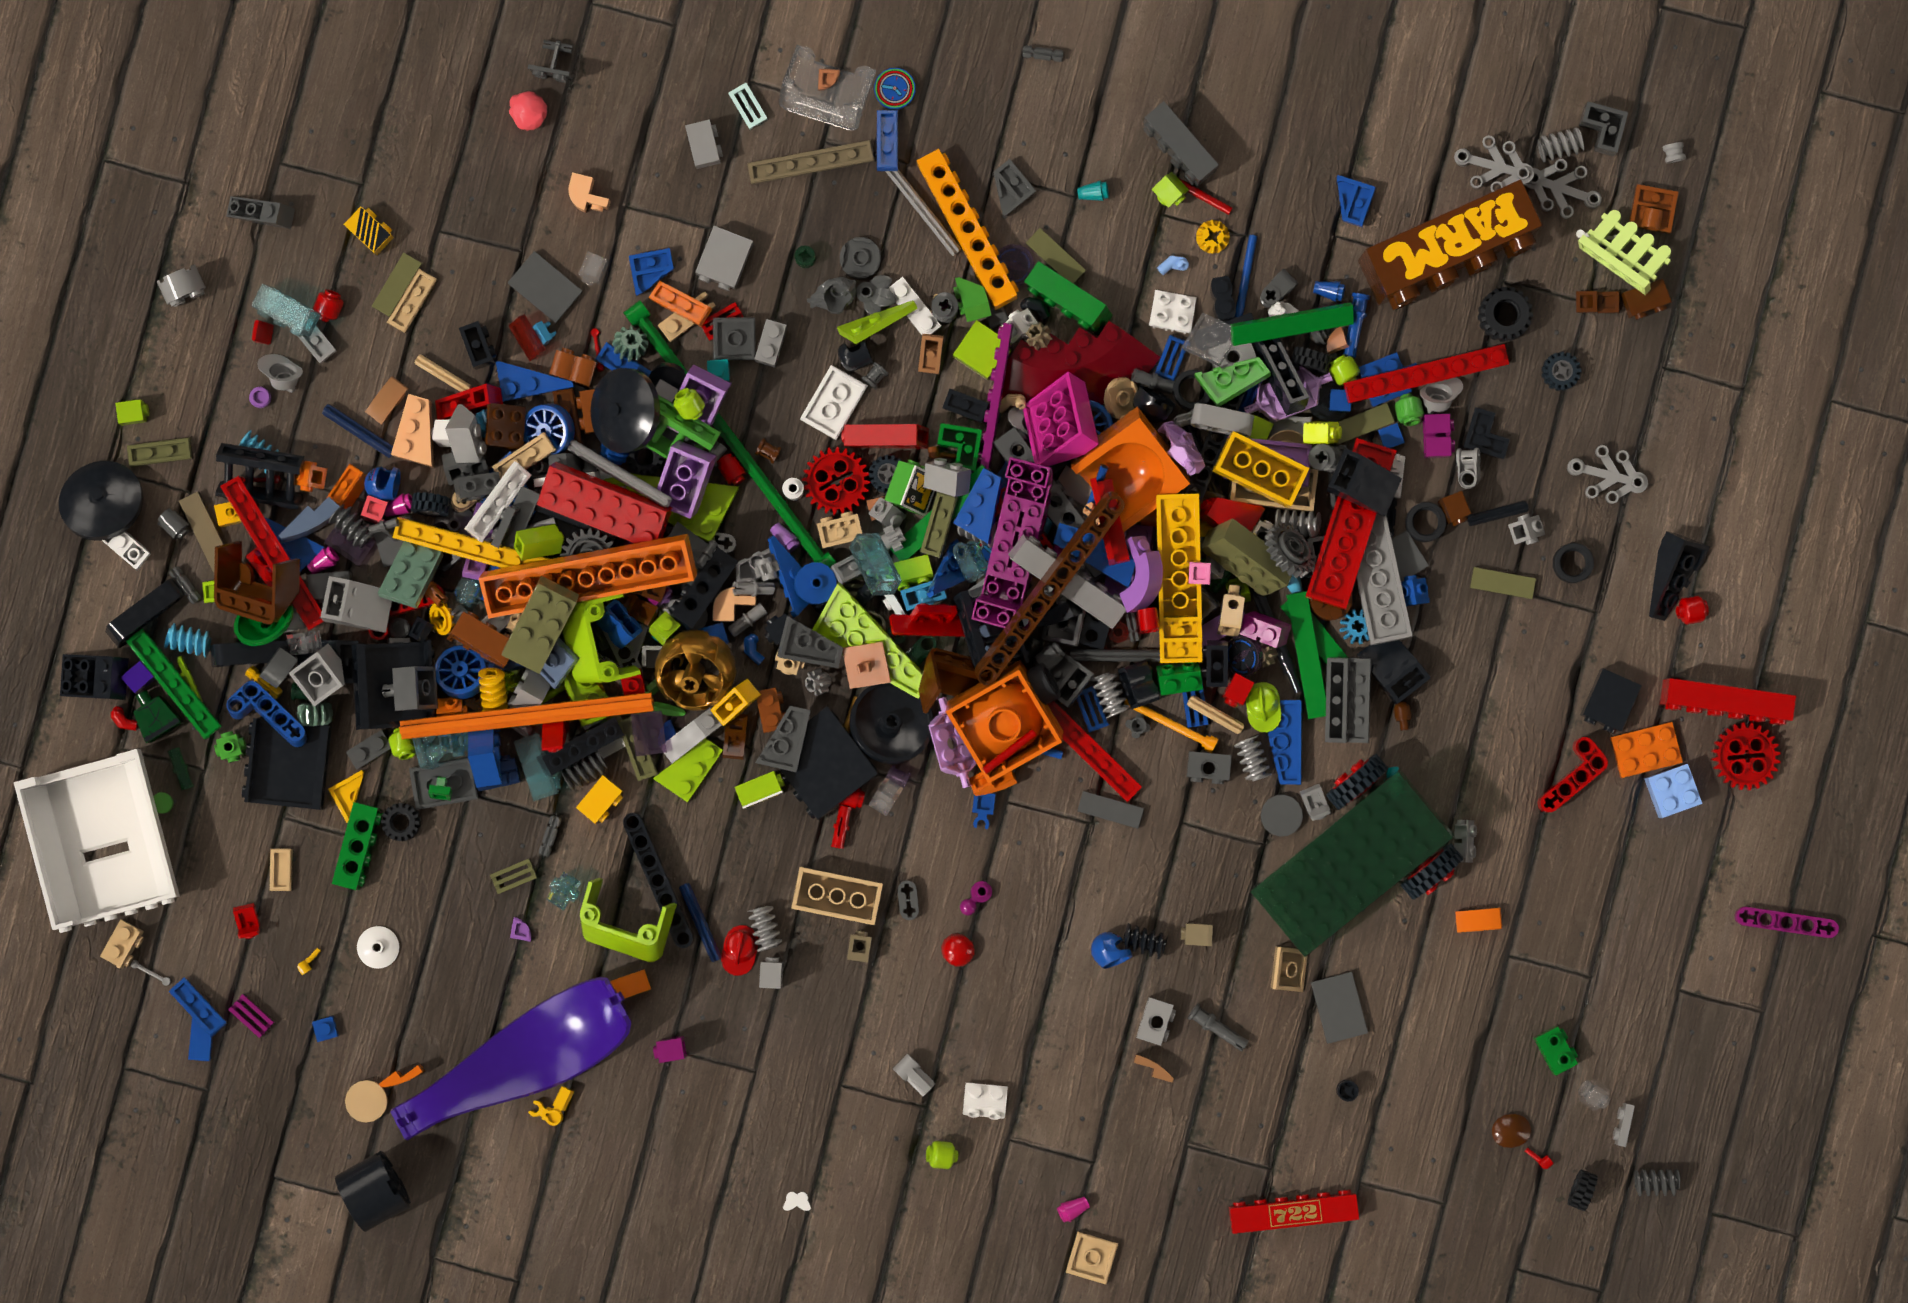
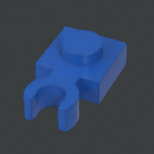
[972,793,995,829]

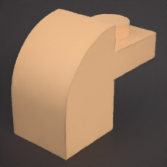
[569,172,610,213]
[713,587,757,622]

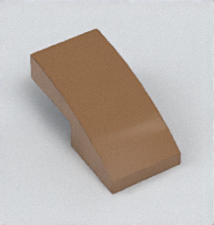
[365,376,409,425]
[1133,1054,1174,1083]

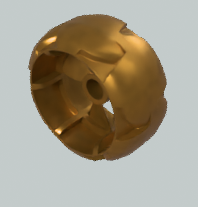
[655,630,736,711]

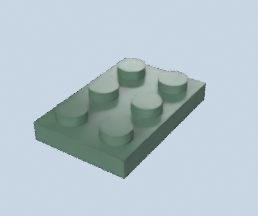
[378,541,444,609]

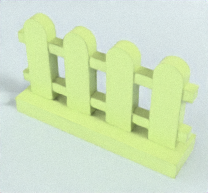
[1578,210,1671,295]

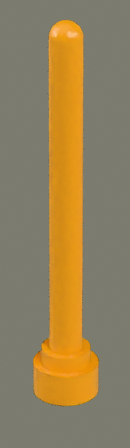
[1124,699,1219,753]

